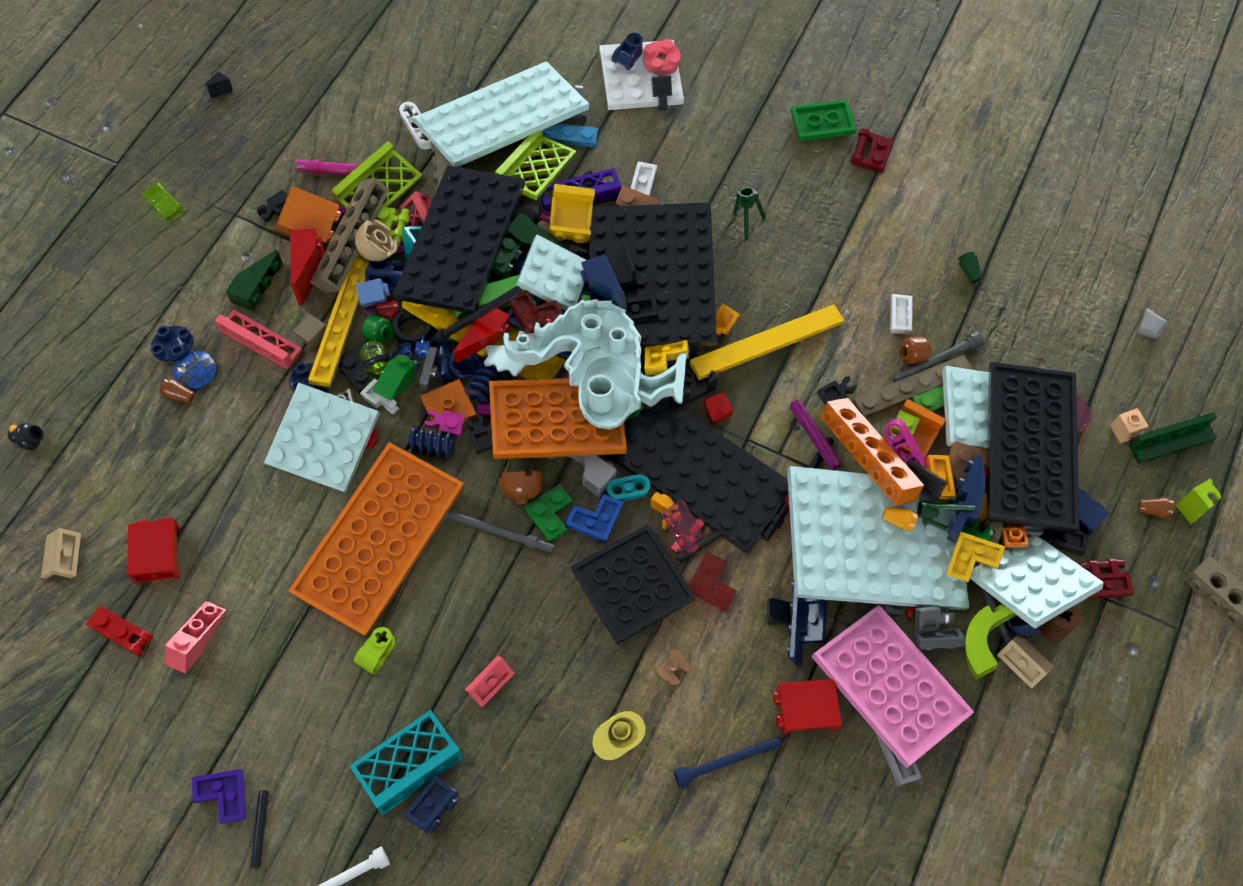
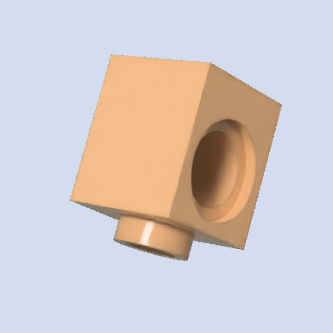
[1110,408,1148,444]

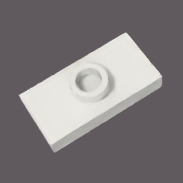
[890,294,912,335]

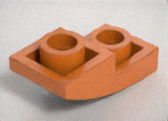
[1000,523,1029,548]

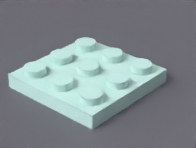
[516,235,586,311]

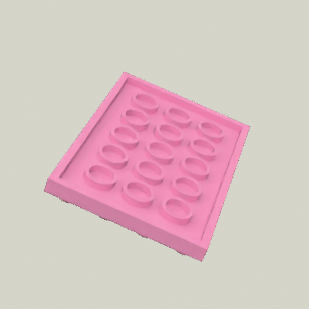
[812,605,974,768]

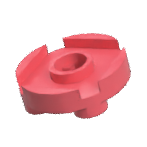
[643,39,681,76]

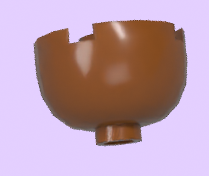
[498,471,543,504]

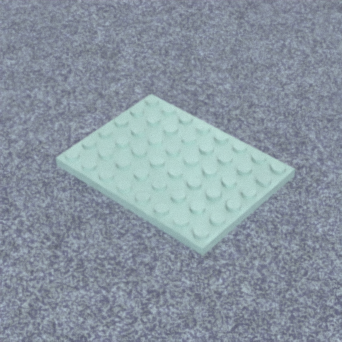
[787,466,969,611]

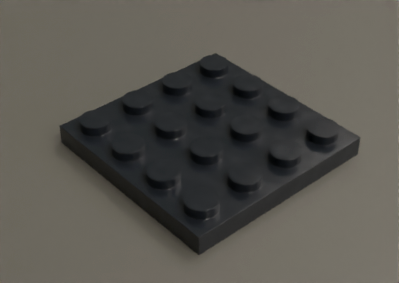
[571,524,696,645]

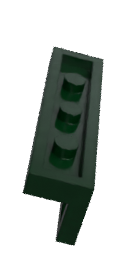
[1129,412,1217,464]

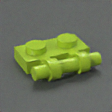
[375,207,410,247]

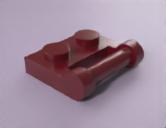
[851,128,893,173]

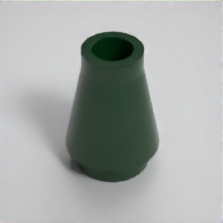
[958,252,982,284]

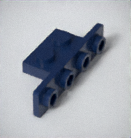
[787,579,827,665]

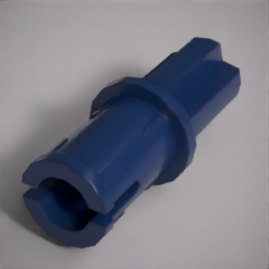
[436,340,452,381]

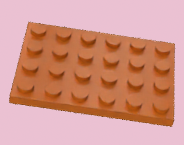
[489,378,627,459]

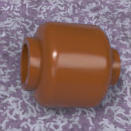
[899,336,931,364]

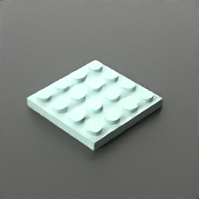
[942,366,989,451]
[264,383,380,493]
[970,536,1103,628]

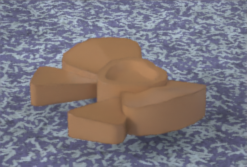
[655,649,689,685]

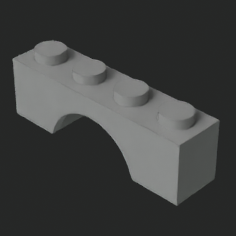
[546,455,617,498]

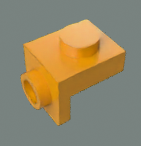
[716,303,741,336]
[650,492,679,530]

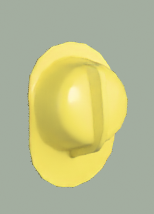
[592,711,646,760]

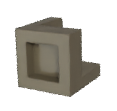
[293,313,326,352]

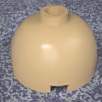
[355,219,397,262]

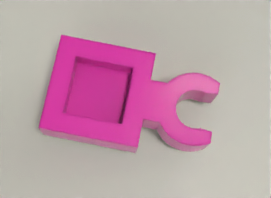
[425,410,465,437]

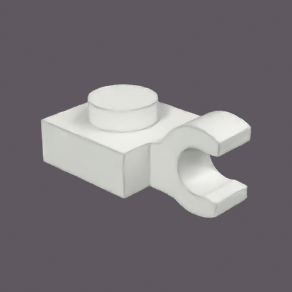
[360,379,399,415]

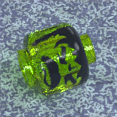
[359,341,391,374]

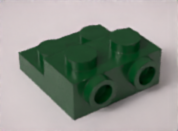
[490,235,522,281]

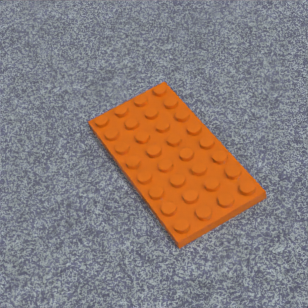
[288,442,465,638]

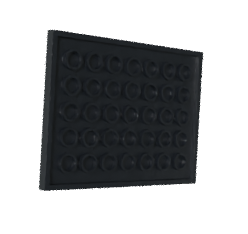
[589,202,717,349]

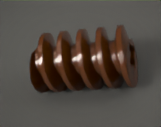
[1040,607,1081,642]

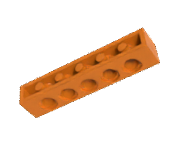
[821,398,924,506]

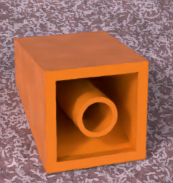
[274,186,341,245]

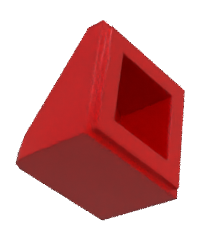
[703,392,733,424]

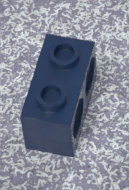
[365,260,406,292]

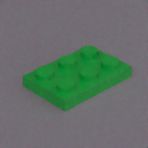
[790,99,857,142]

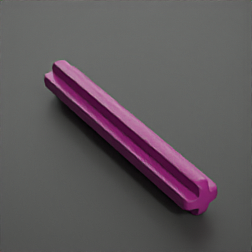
[790,399,841,470]

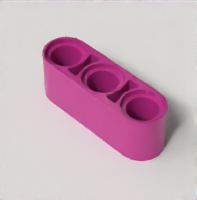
[884,418,926,468]

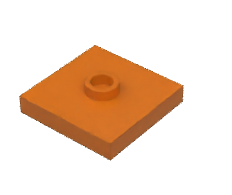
[420,379,477,433]

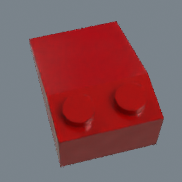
[290,228,325,306]

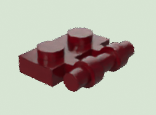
[1078,558,1134,600]

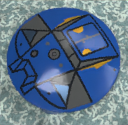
[173,351,218,392]

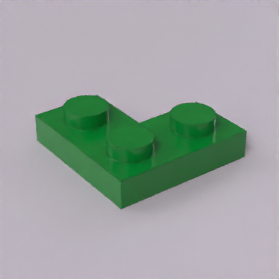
[524,484,573,543]

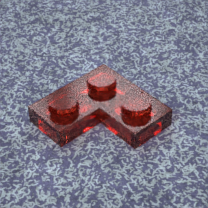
[508,290,564,334]
[688,551,737,612]

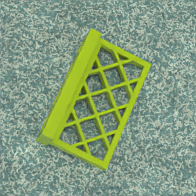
[495,130,576,200]
[331,141,423,209]

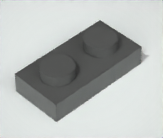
[913,627,966,651]

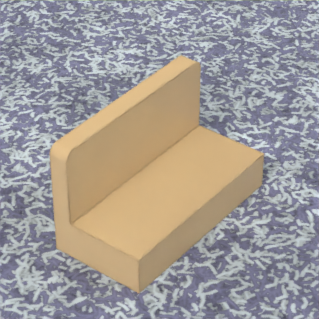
[41,528,81,579]
[997,635,1054,689]

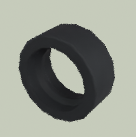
[392,308,434,348]

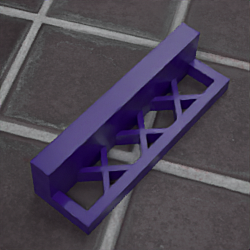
[541,168,622,213]

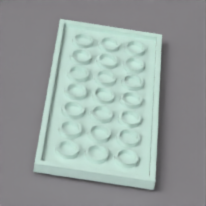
[414,61,589,167]

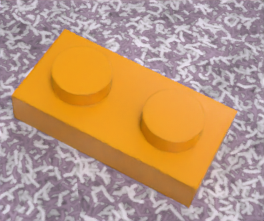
[925,455,956,500]

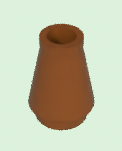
[159,378,195,404]
[1138,497,1174,519]

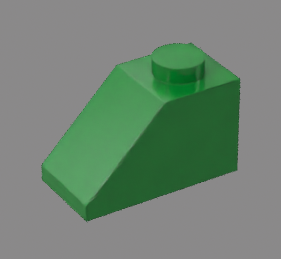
[373,354,417,401]

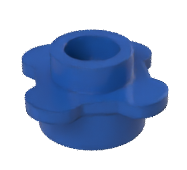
[415,336,431,361]

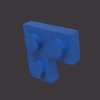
[565,494,624,543]

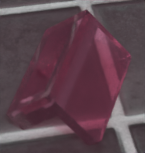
[661,500,703,553]

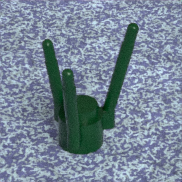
[733,187,766,240]
[917,499,977,532]

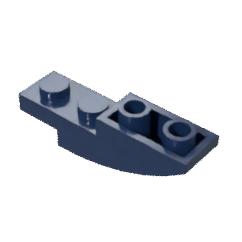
[946,454,985,543]

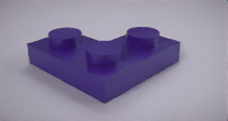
[192,769,246,824]

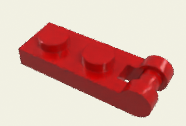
[85,605,153,657]

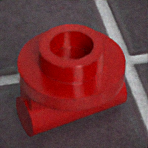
[376,299,400,321]

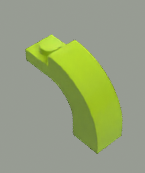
[964,604,1017,680]

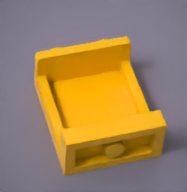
[549,184,595,243]

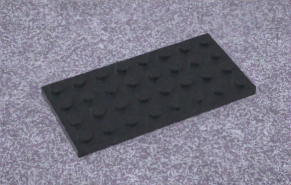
[393,165,525,314]
[987,362,1079,533]
[606,397,789,554]

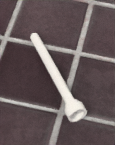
[318,846,390,886]

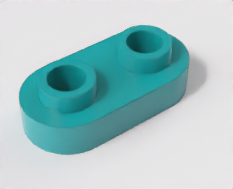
[607,474,650,501]

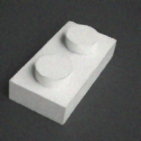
[631,161,657,196]

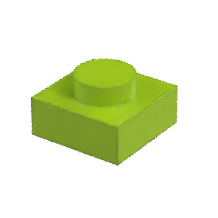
[891,410,920,436]

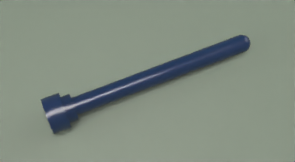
[673,737,783,789]

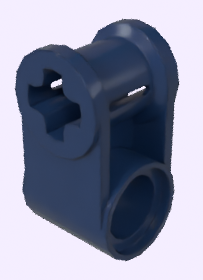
[611,33,643,71]

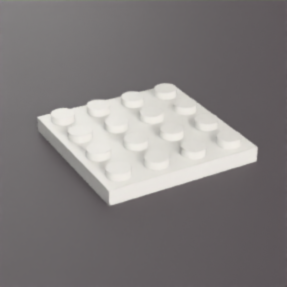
[599,40,684,110]

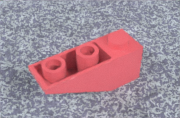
[165,601,226,674]

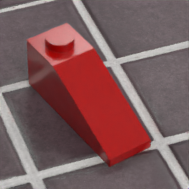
[454,308,511,362]

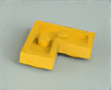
[644,340,689,376]
[946,532,1005,583]

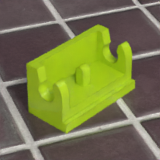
[1176,478,1221,525]

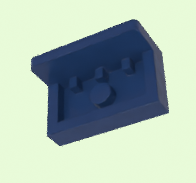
[403,776,459,834]

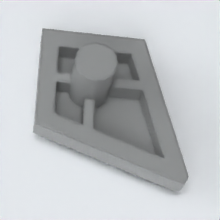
[1138,308,1168,339]

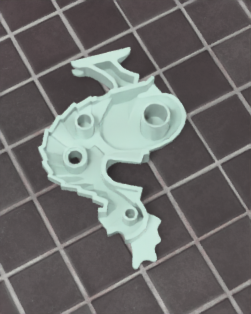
[484,299,686,430]

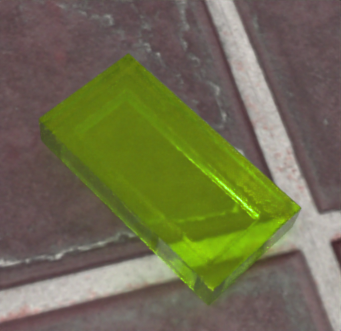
[141,183,183,222]

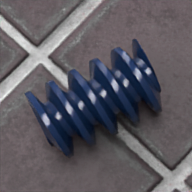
[464,355,503,404]
[407,426,456,460]

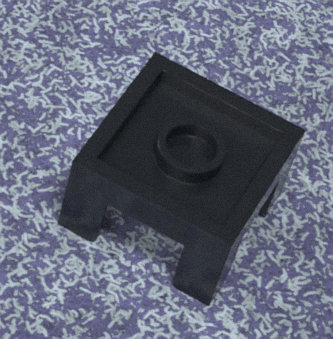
[667,347,718,407]

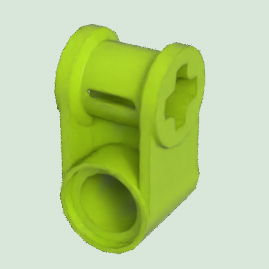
[354,627,396,675]

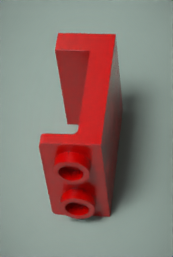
[127,517,180,583]
[773,679,842,735]

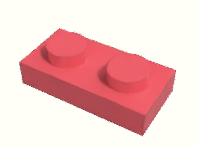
[465,655,515,707]

